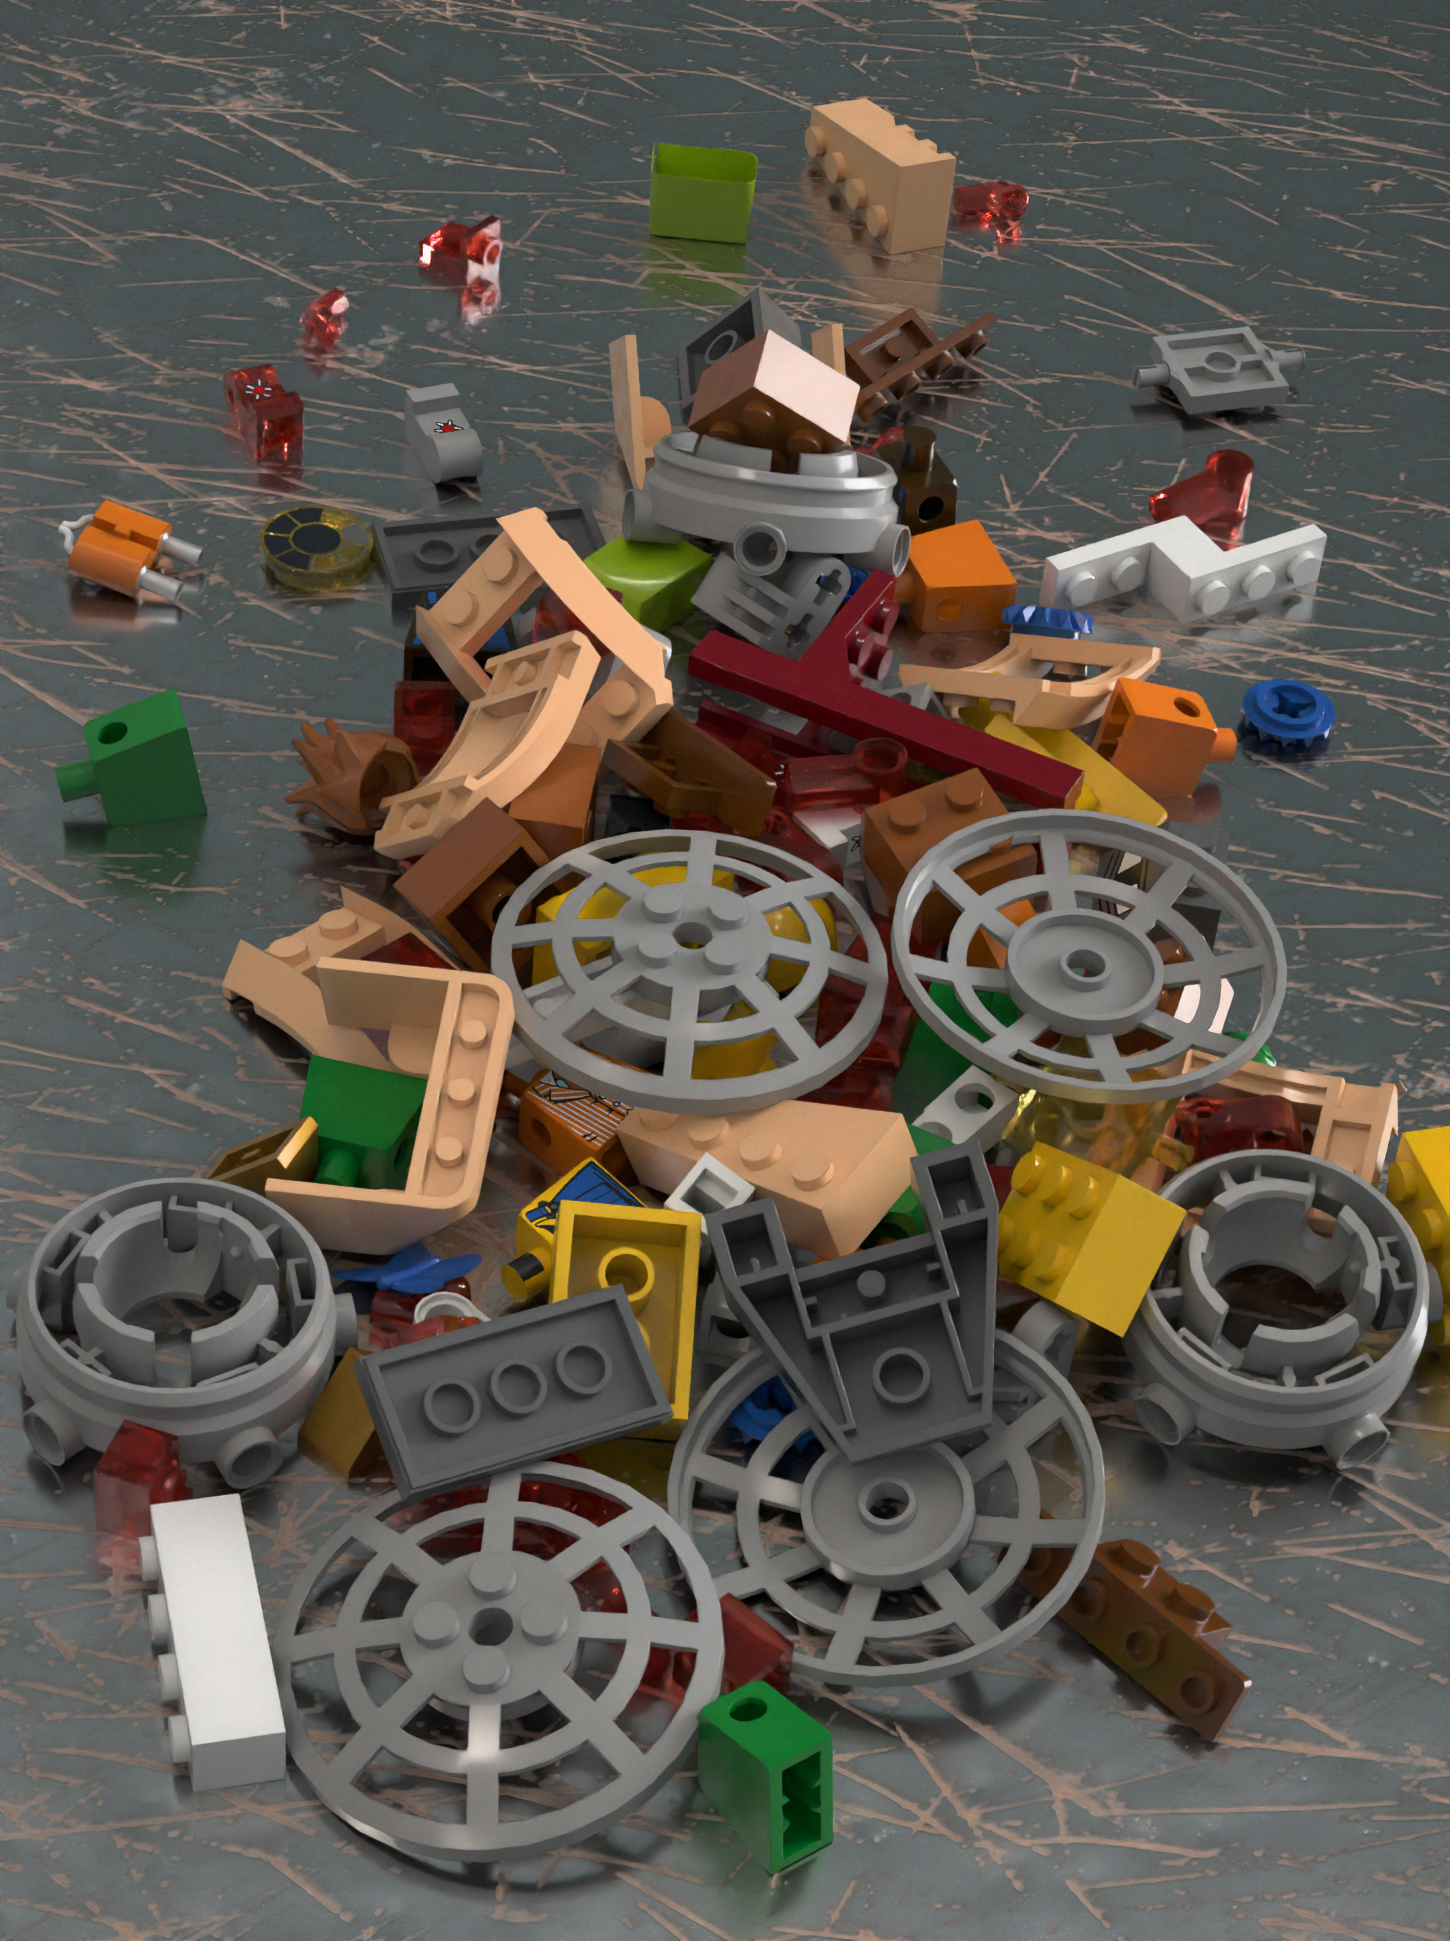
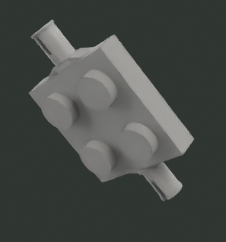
[1132,326,1306,414]

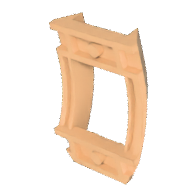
[416,507,674,782]
[374,630,601,860]
[898,633,1162,730]
[222,885,471,1074]
[1093,1048,1398,1239]

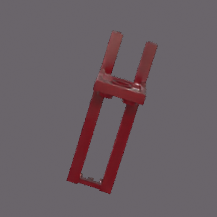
[687,569,1085,875]

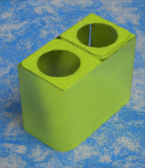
[649,143,758,244]
[583,534,712,633]

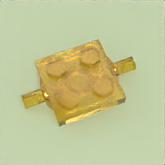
[991,1035,1194,1180]

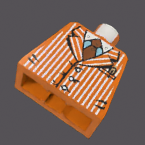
[504,1046,656,1178]

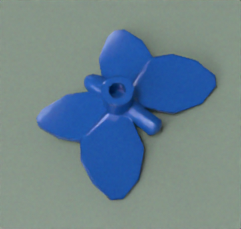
[330,1242,482,1299]

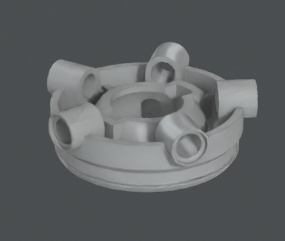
[622,432,911,577]
[1120,1149,1443,1470]
[6,1177,358,1489]

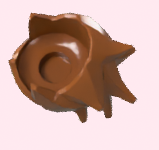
[284,718,422,836]

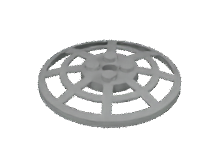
[890,808,1287,1104]
[491,829,888,1115]
[667,1327,1106,1688]
[271,1461,725,1863]

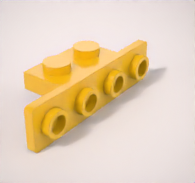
[958,671,1167,827]

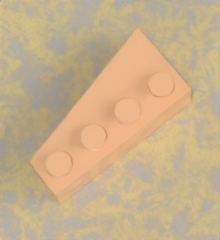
[805,98,957,255]
[615,1099,918,1260]

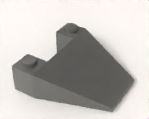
[704,1139,999,1466]

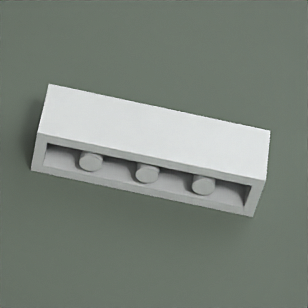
[138,1493,286,1792]

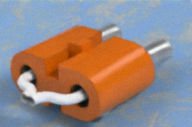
[58,500,205,601]

